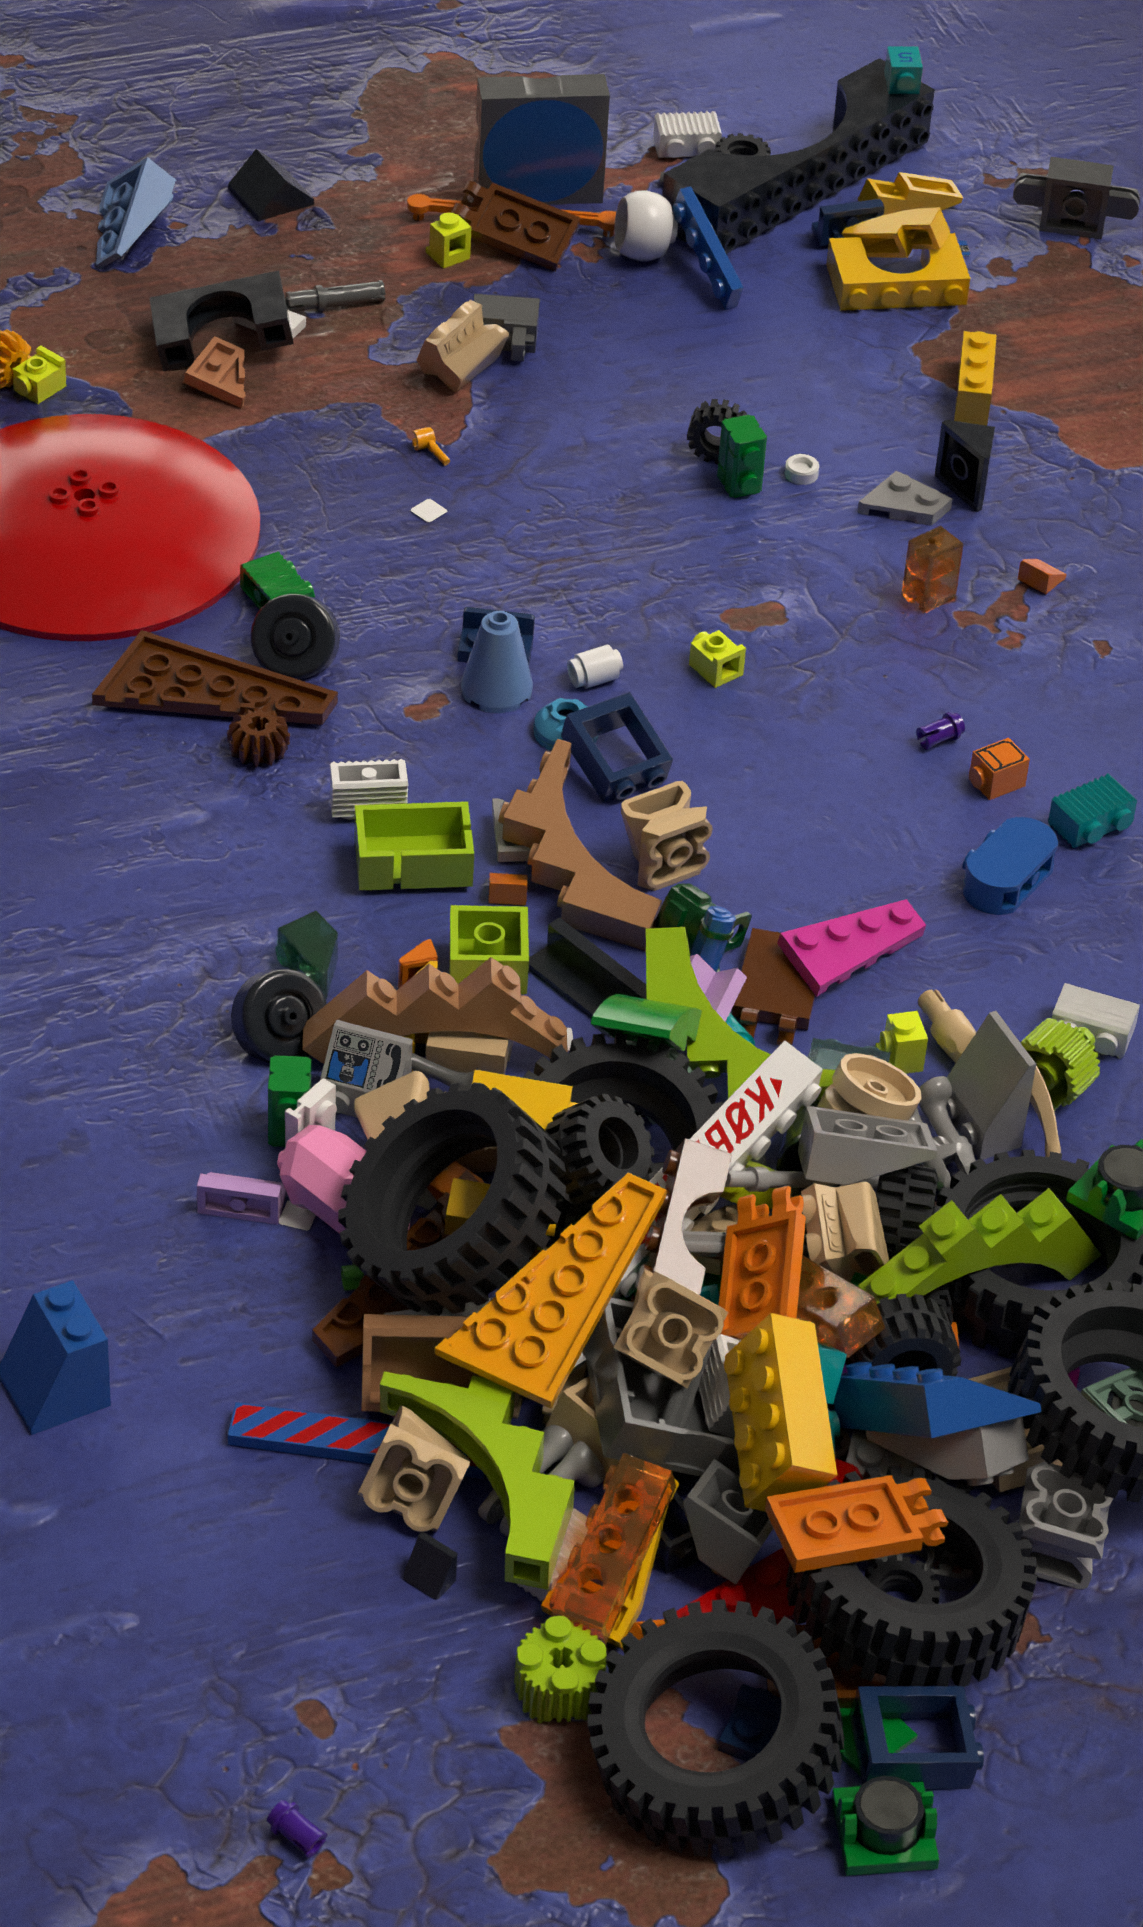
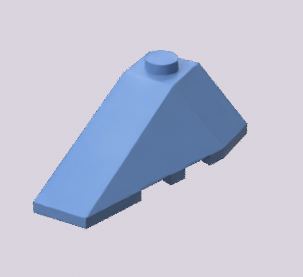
[96,157,176,268]

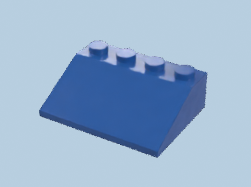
[834,1362,1041,1438]

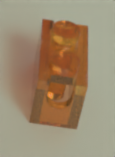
[901,526,964,614]

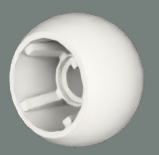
[614,190,678,261]

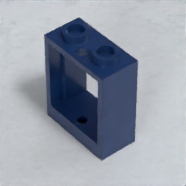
[560,692,673,803]
[849,1686,984,1789]

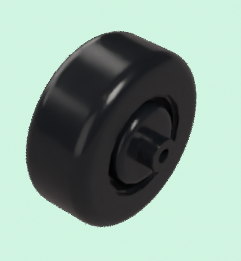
[251,594,340,680]
[231,969,327,1062]

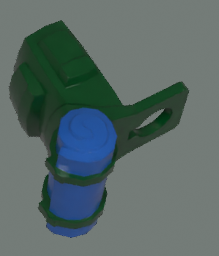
[656,883,752,972]

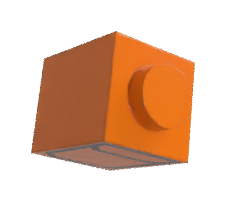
[969,737,1030,800]

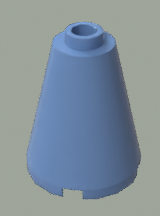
[461,611,533,713]

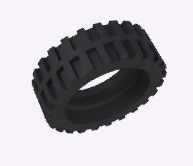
[338,1082,566,1315]
[932,1150,1143,1359]

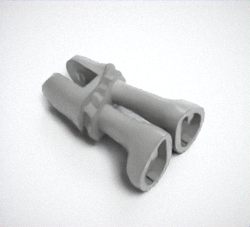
[908,1076,976,1191]
[478,1425,606,1537]

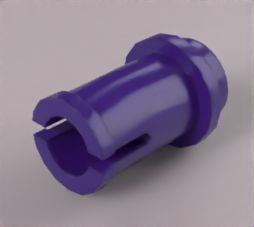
[916,712,965,749]
[267,1800,328,1858]

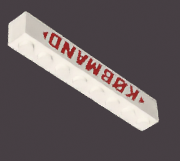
[612,1041,823,1299]

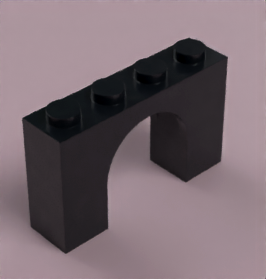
[149,270,294,371]

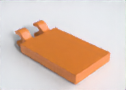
[715,1186,806,1340]
[765,1475,948,1573]

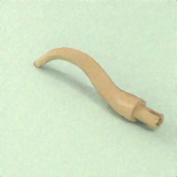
[918,989,1061,1157]

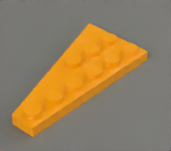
[435,1173,666,1409]

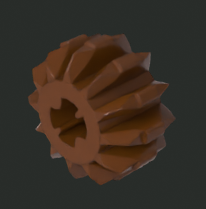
[227,707,290,768]

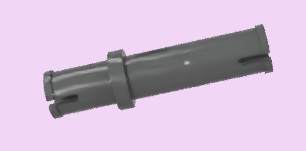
[285,280,385,312]

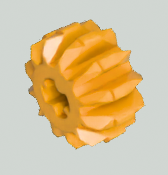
[0,329,31,389]

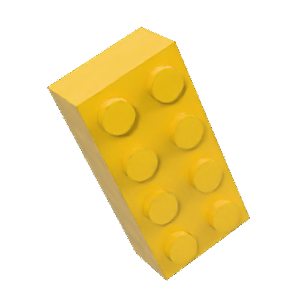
[724,1313,837,1512]

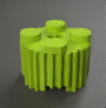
[1020,1018,1100,1111]
[514,1616,607,1723]

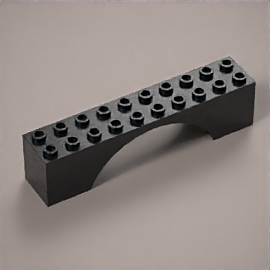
[662,58,935,254]

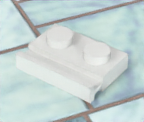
[285,1078,337,1148]

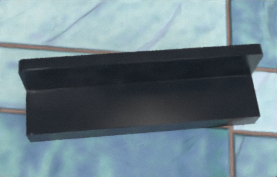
[528,917,647,1019]

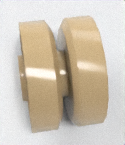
[817,1053,922,1121]

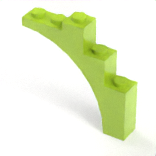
[646,927,835,1100]
[858,1188,1101,1305]
[380,1371,575,1590]

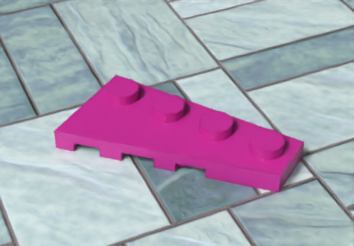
[777,899,926,997]

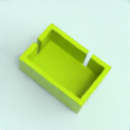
[354,802,474,890]

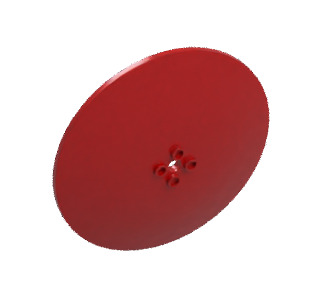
[0,414,260,641]

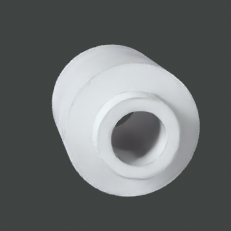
[567,644,623,689]

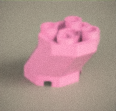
[277,1125,410,1234]

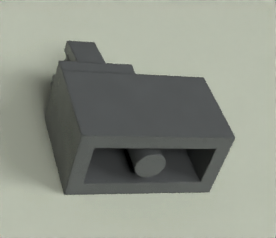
[473,293,540,361]

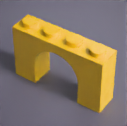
[826,233,971,311]
[444,1070,578,1251]

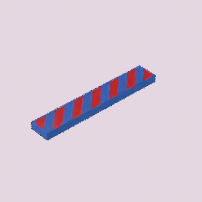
[228,1402,485,1479]

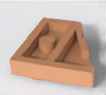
[183,336,245,408]

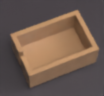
[362,1314,484,1412]

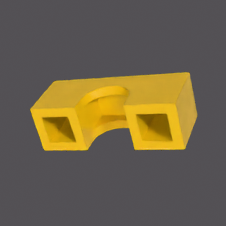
[954,331,997,426]

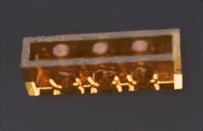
[796,1255,885,1358]
[549,1453,676,1645]

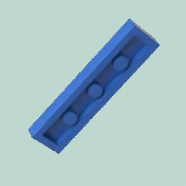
[673,186,744,310]

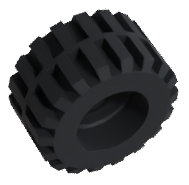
[546,1094,654,1209]
[876,1165,938,1260]
[846,1294,961,1376]

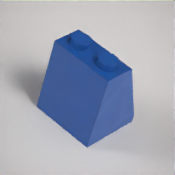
[0,1280,111,1435]

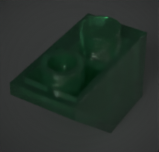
[275,911,338,999]

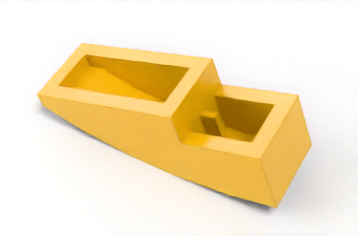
[857,172,963,215]
[842,207,951,258]

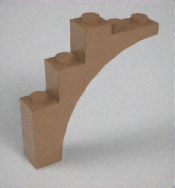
[498,739,662,951]
[303,957,568,1064]

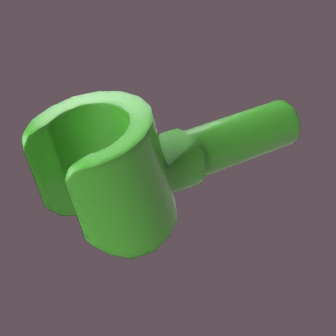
[341,1263,364,1291]

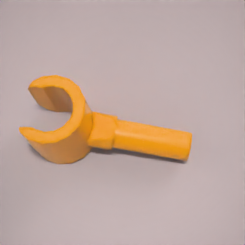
[412,427,450,466]

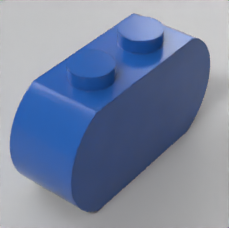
[962,817,1058,915]

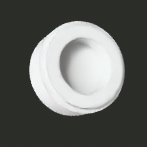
[785,454,819,485]

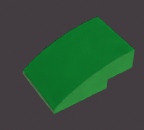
[591,994,702,1051]

